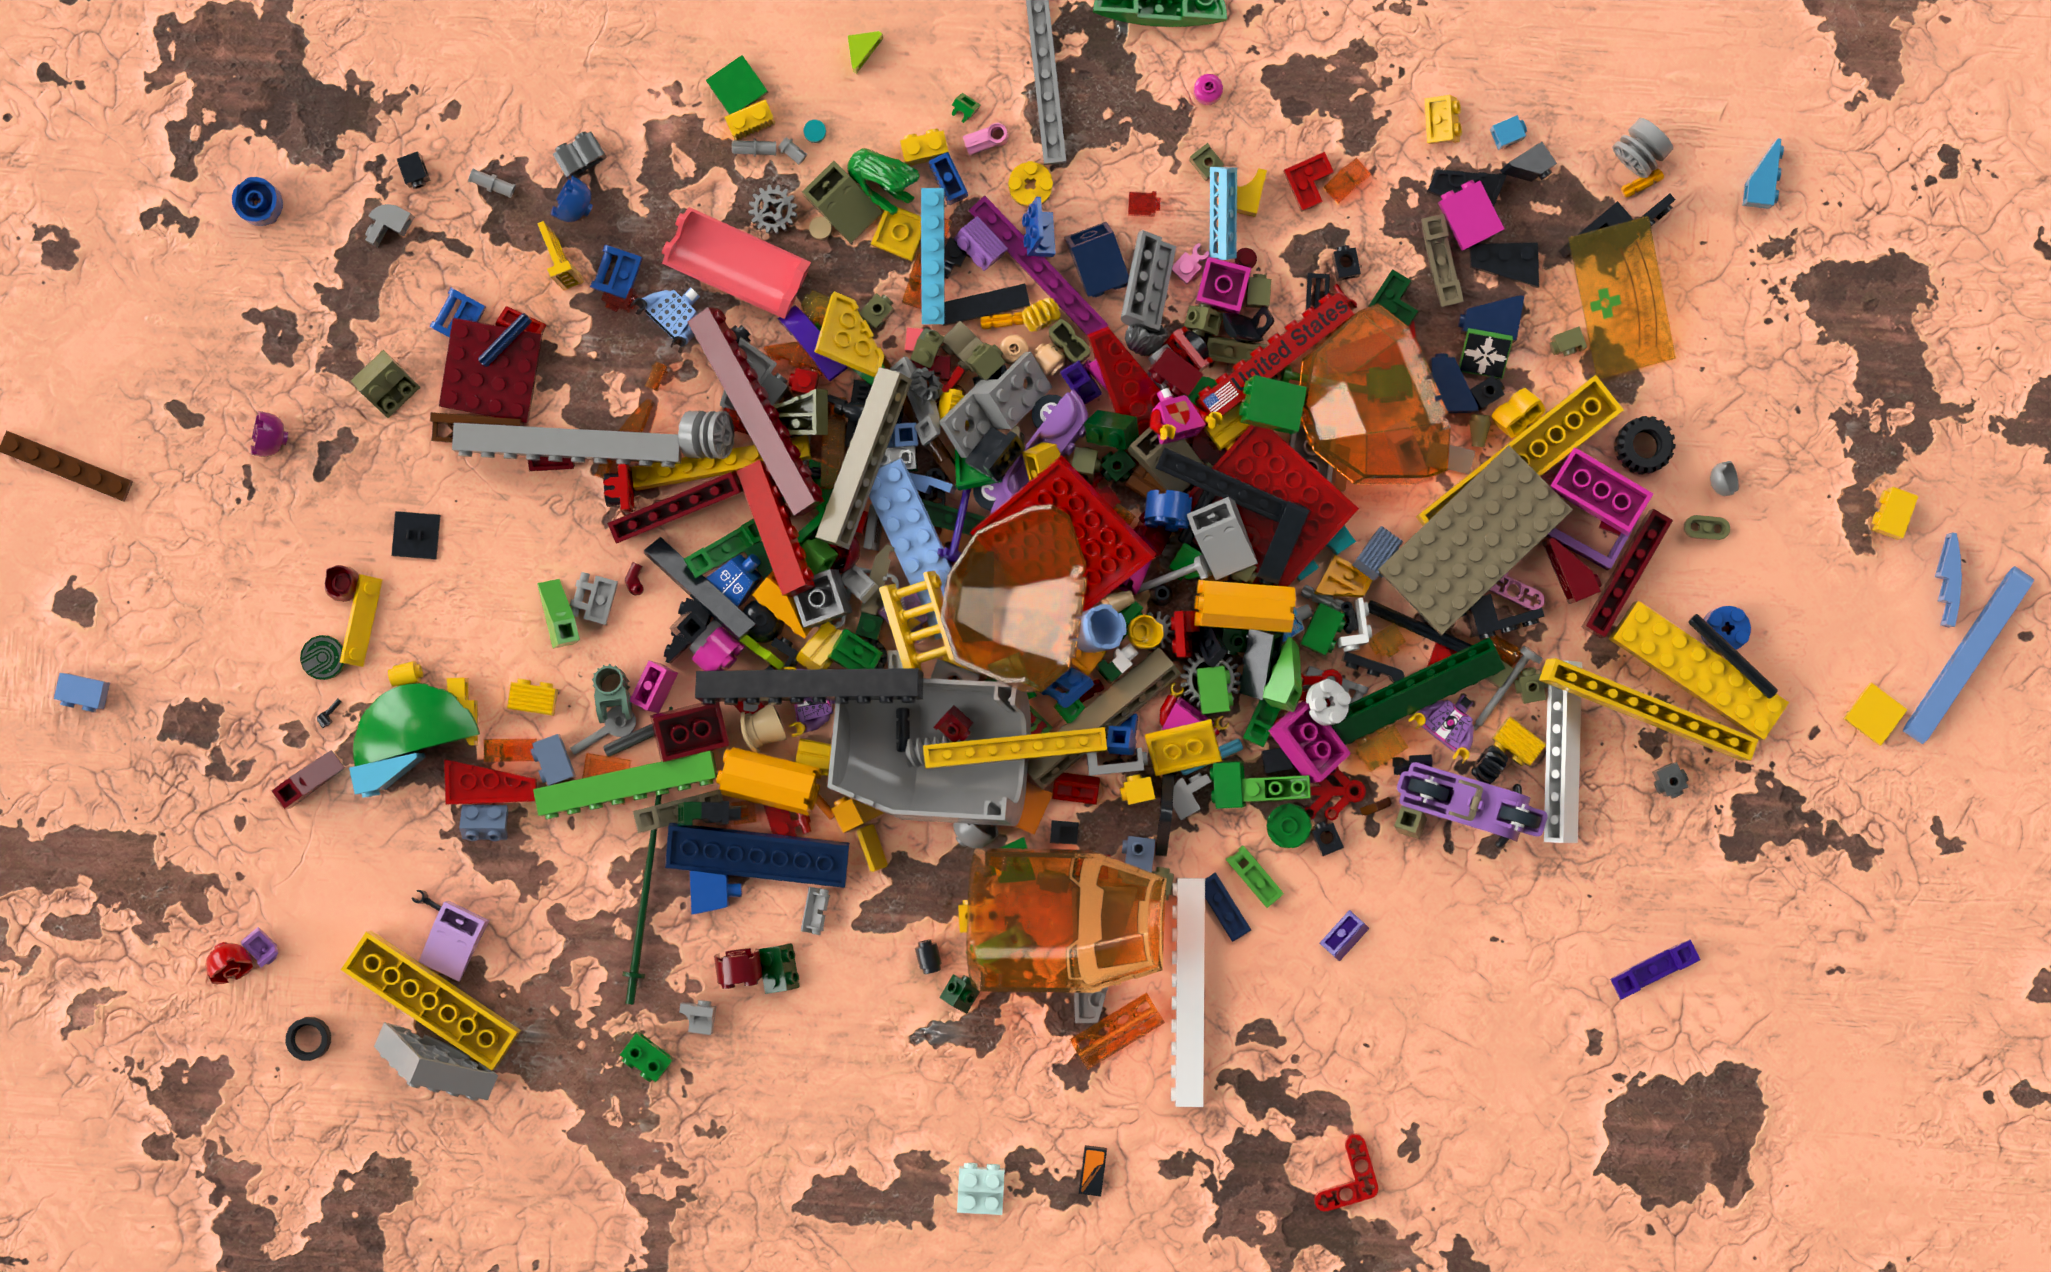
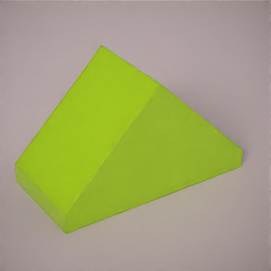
[848,31,883,74]

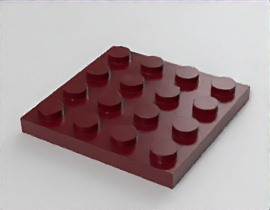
[439,318,543,423]

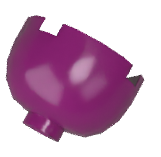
[251,411,288,457]

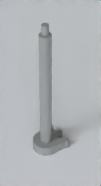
[1132,554,1212,595]
[1474,646,1543,730]

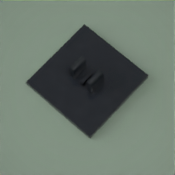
[391,511,441,560]

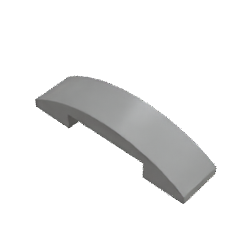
[890,356,941,446]

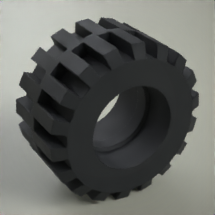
[1614,416,1676,475]

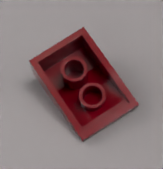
[1542,538,1602,604]

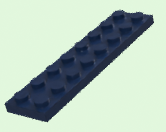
[665,823,850,888]

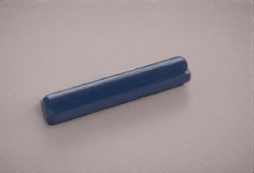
[478,313,532,367]

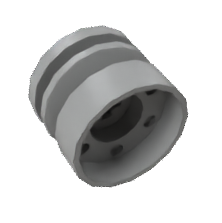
[1612,118,1674,178]
[678,411,735,459]

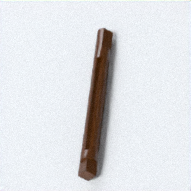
[882,356,956,485]

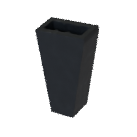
[1257,500,1312,585]

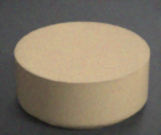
[809,216,832,240]

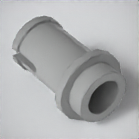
[778,137,808,165]

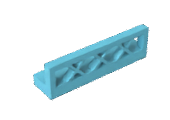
[1209,167,1237,260]

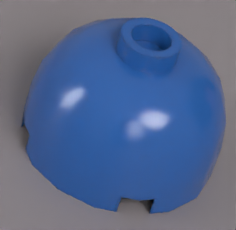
[551,176,593,222]

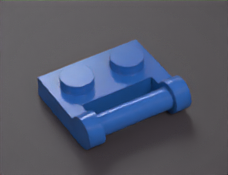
[590,245,643,300]
[429,288,486,338]
[1037,664,1095,708]

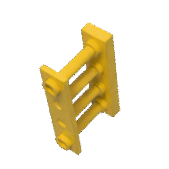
[879,571,962,671]

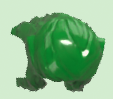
[847,148,920,215]

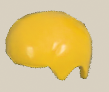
[1127,615,1164,649]

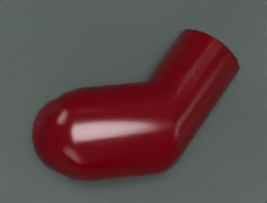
[625,562,644,596]

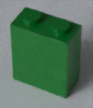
[1239,375,1307,435]

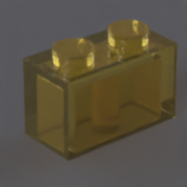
[1354,725,1409,772]

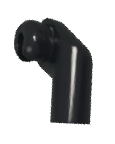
[1341,601,1358,634]

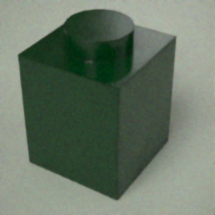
[855,612,885,641]

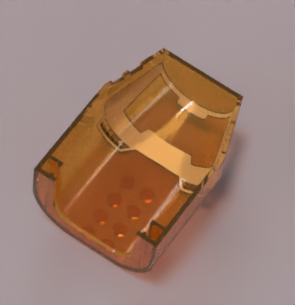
[966,848,1166,993]

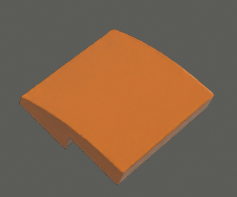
[1015,782,1053,835]

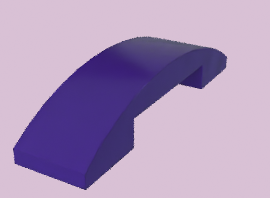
[777,305,848,381]
[1610,940,1701,1000]

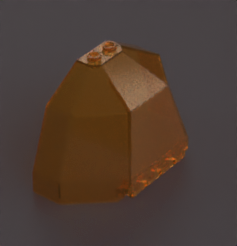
[1299,304,1451,484]
[940,505,1088,692]

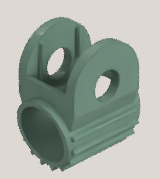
[592,664,633,723]

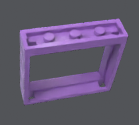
[1546,456,1637,570]

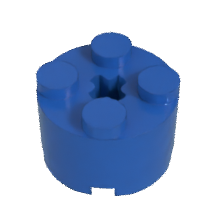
[232,177,283,226]
[1144,490,1192,532]
[1701,606,1751,651]

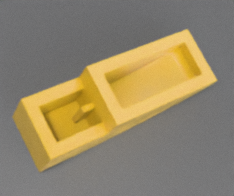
[447,678,478,746]

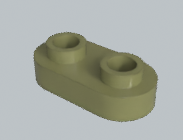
[1684,515,1730,540]

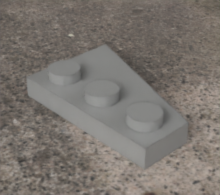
[720,337,777,418]

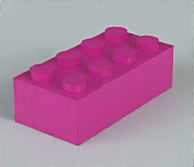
[1550,447,1653,536]

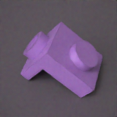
[241,927,278,967]

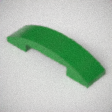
[684,518,762,579]
[1243,666,1301,747]

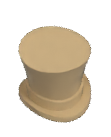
[740,704,787,753]

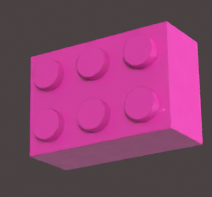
[1268,701,1351,783]

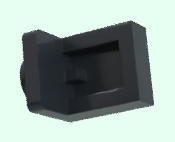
[771,636,799,670]

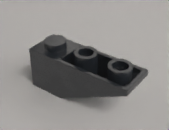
[663,598,712,664]

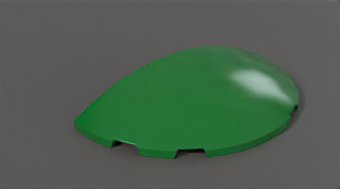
[1093,0,1227,27]
[353,683,480,766]

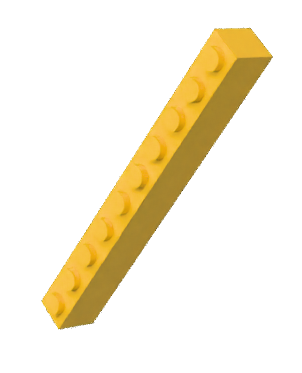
[1539,658,1759,761]

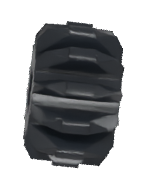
[1471,745,1508,784]

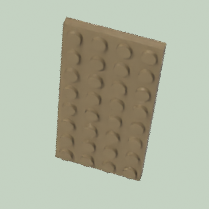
[1378,445,1573,635]

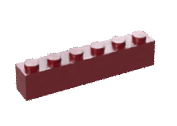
[607,470,744,544]
[1581,509,1673,638]

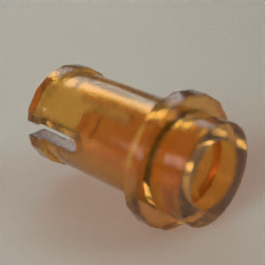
[644,361,668,391]

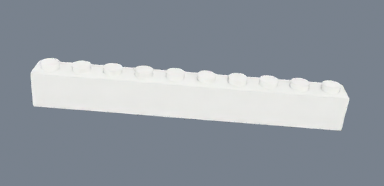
[1171,878,1205,1107]

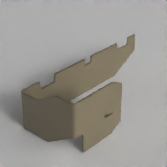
[860,544,894,618]

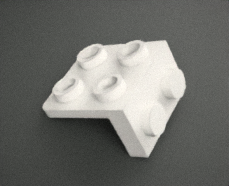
[1337,598,1372,652]

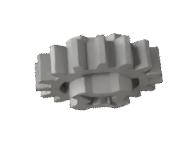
[749,185,798,234]

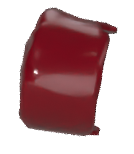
[325,565,359,602]

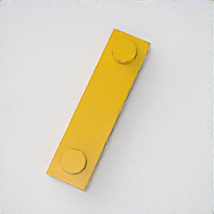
[340,574,383,667]

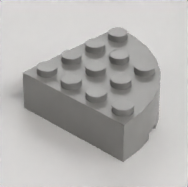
[374,1022,498,1101]

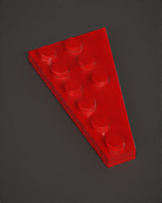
[1087,326,1161,457]

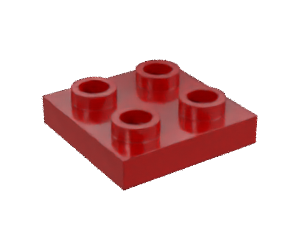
[1171,611,1200,658]

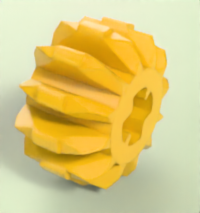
[1022,298,1061,332]

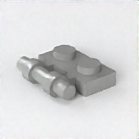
[570,572,618,625]

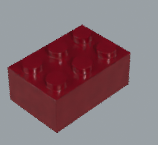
[650,702,730,762]

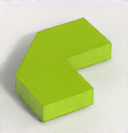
[730,633,784,670]

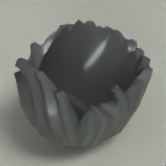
[1125,324,1168,356]

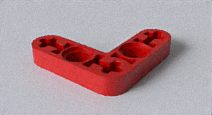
[1314,1133,1379,1211]

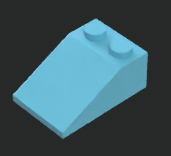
[349,753,425,798]

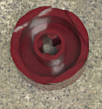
[714,948,763,989]

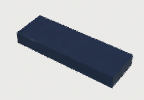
[1205,872,1251,942]

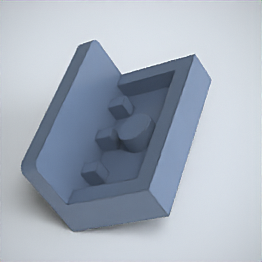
[459,805,508,841]

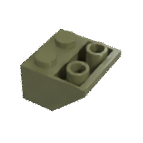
[351,350,421,418]

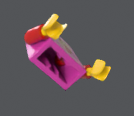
[1150,388,1222,445]
[1159,683,1229,737]

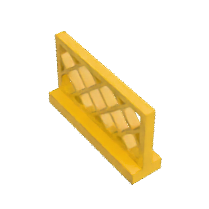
[537,221,584,291]

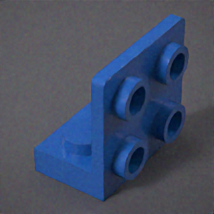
[1022,197,1056,257]

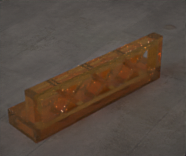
[1069,992,1165,1069]

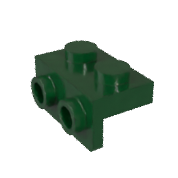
[759,943,800,994]

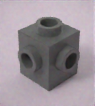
[1652,762,1689,799]

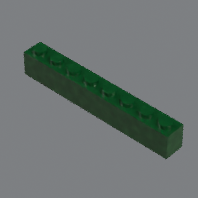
[1331,637,1506,745]

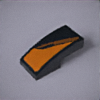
[1079,1145,1107,1197]

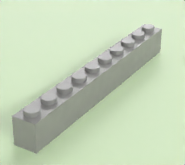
[452,423,682,468]

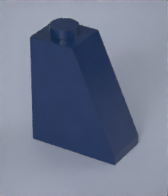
[1458,295,1524,343]
[1429,353,1478,414]

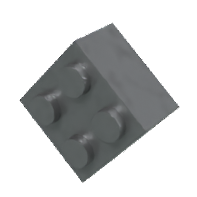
[794,569,853,628]

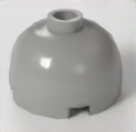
[953,823,999,849]

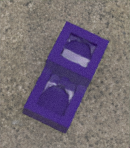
[1060,360,1102,404]

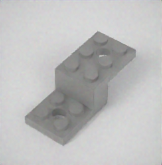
[939,351,1052,458]

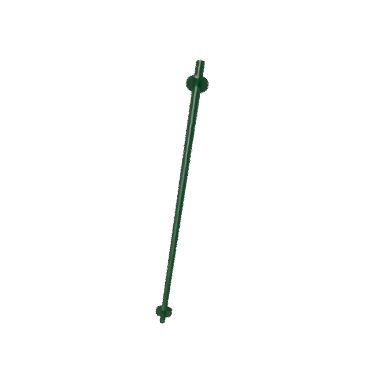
[622,706,673,1005]

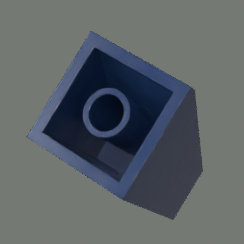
[1064,222,1129,297]

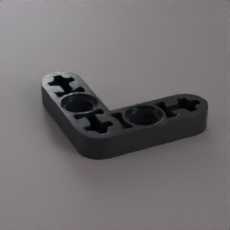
[1155,772,1174,857]

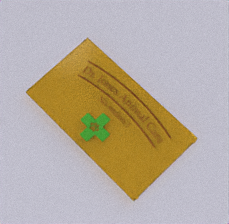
[1568,216,1676,379]

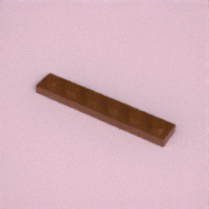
[0,430,133,502]

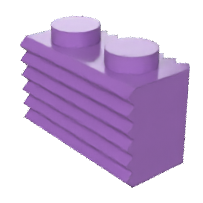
[954,216,1008,271]

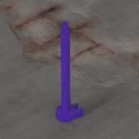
[937,488,971,562]

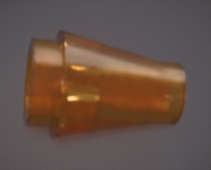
[1492,635,1522,667]

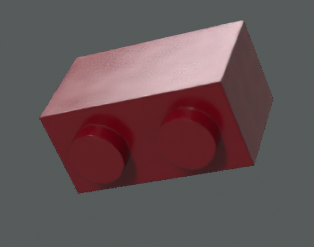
[1148,347,1204,397]

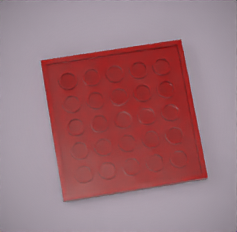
[1178,425,1359,587]
[970,455,1156,629]

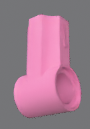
[963,123,1009,156]

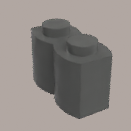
[553,131,607,179]

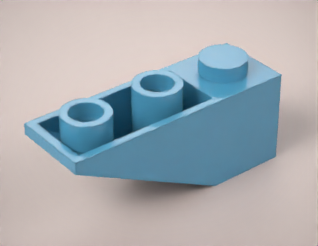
[1742,138,1784,209]

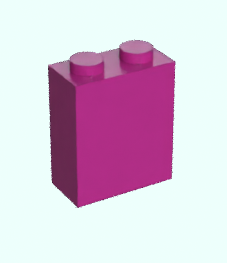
[1438,180,1504,251]

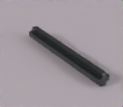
[1368,600,1472,652]
[1688,614,1778,699]

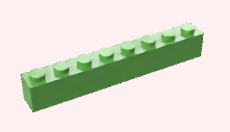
[533,751,718,820]

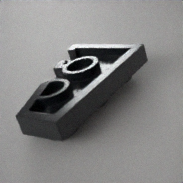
[1427,170,1507,207]
[1470,242,1539,288]

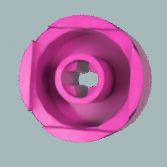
[692,627,745,671]

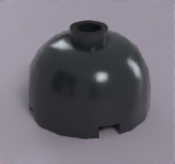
[742,600,785,643]

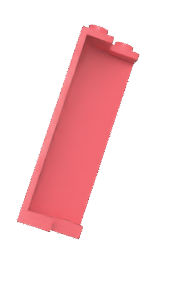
[662,207,811,319]

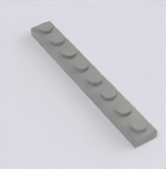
[1026,0,1066,165]

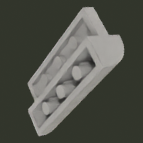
[1121,230,1176,332]

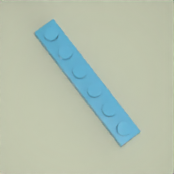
[921,188,945,324]

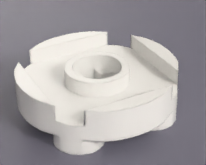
[1306,679,1351,726]

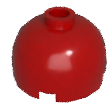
[205,942,253,985]

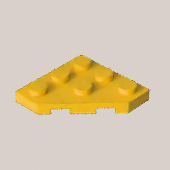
[815,291,885,377]

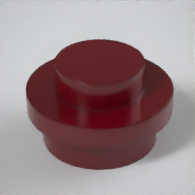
[1234,248,1257,269]

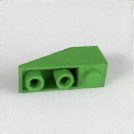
[537,579,580,649]
[1262,636,1302,712]
[1242,775,1311,803]

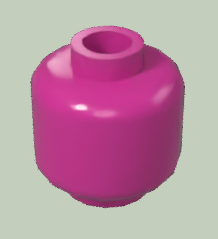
[1194,74,1223,105]

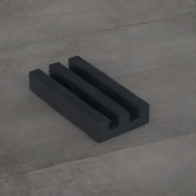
[1305,273,1330,310]

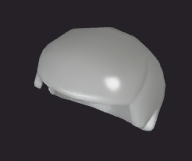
[1710,461,1739,497]

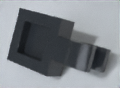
[945,237,967,279]
[1392,754,1433,775]

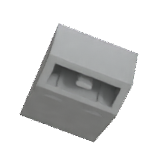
[1187,497,1258,581]

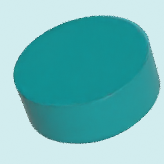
[803,119,826,143]

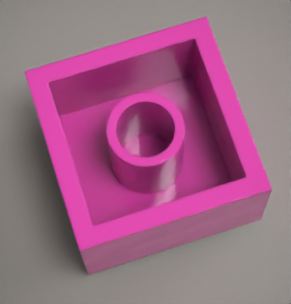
[1195,257,1251,314]

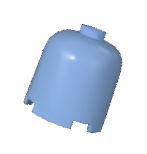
[1070,604,1126,653]

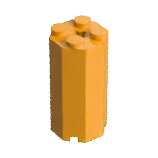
[1194,580,1296,633]
[716,747,822,816]

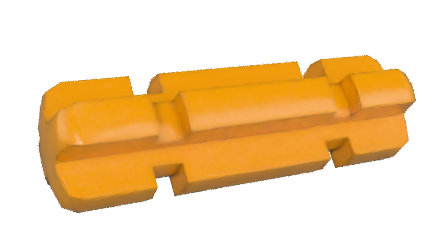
[1621,168,1664,198]
[981,312,1024,329]

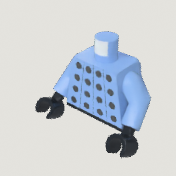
[630,287,700,353]

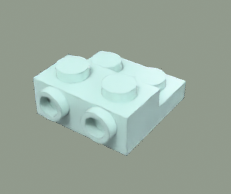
[957,1163,1005,1215]

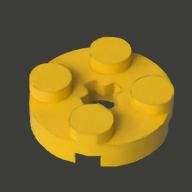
[1008,161,1053,207]

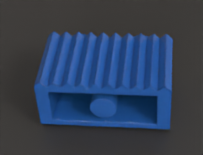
[929,152,968,205]

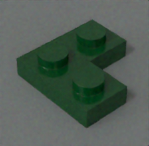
[1368,269,1419,331]

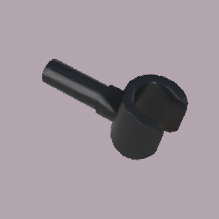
[317,698,342,728]
[412,890,442,911]

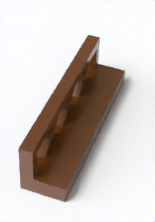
[430,412,524,443]

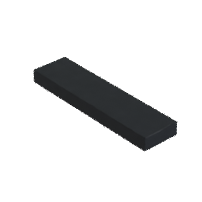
[943,284,1030,326]

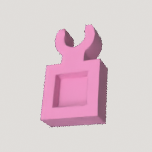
[1172,243,1210,285]

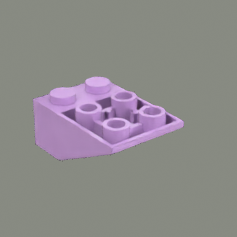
[419,901,490,982]

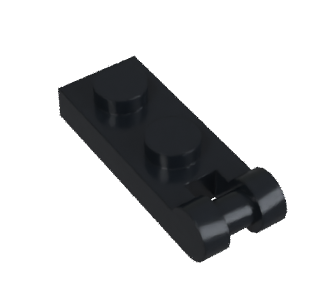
[1192,626,1228,668]
[1341,652,1404,683]

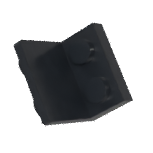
[965,427,1026,483]

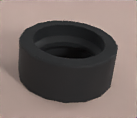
[285,1017,331,1061]

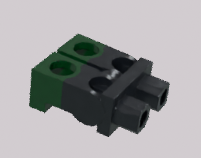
[678,801,741,826]

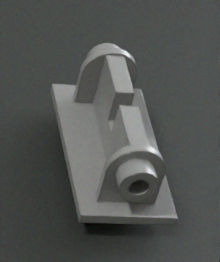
[801,887,830,935]

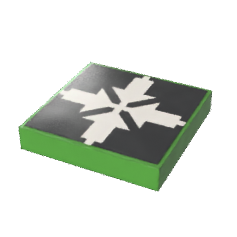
[1459,328,1513,379]

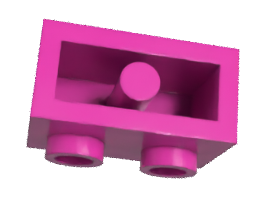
[629,660,678,713]

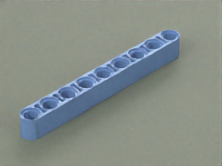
[1903,566,2034,744]

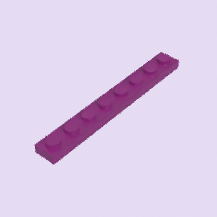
[969,195,1108,336]

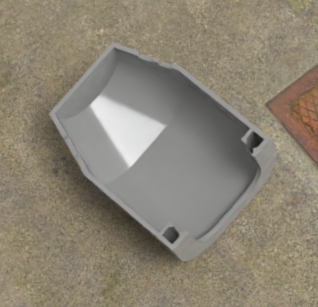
[827,678,1031,826]

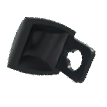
[1222,306,1274,343]

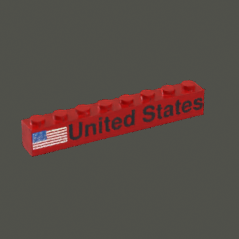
[1194,292,1354,415]

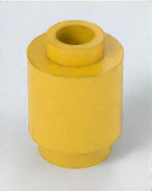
[388,661,424,687]

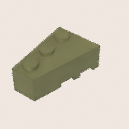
[773,389,828,436]

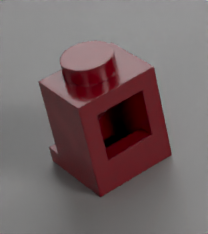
[933,705,973,742]

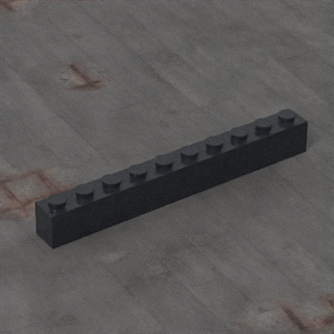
[695,668,924,705]

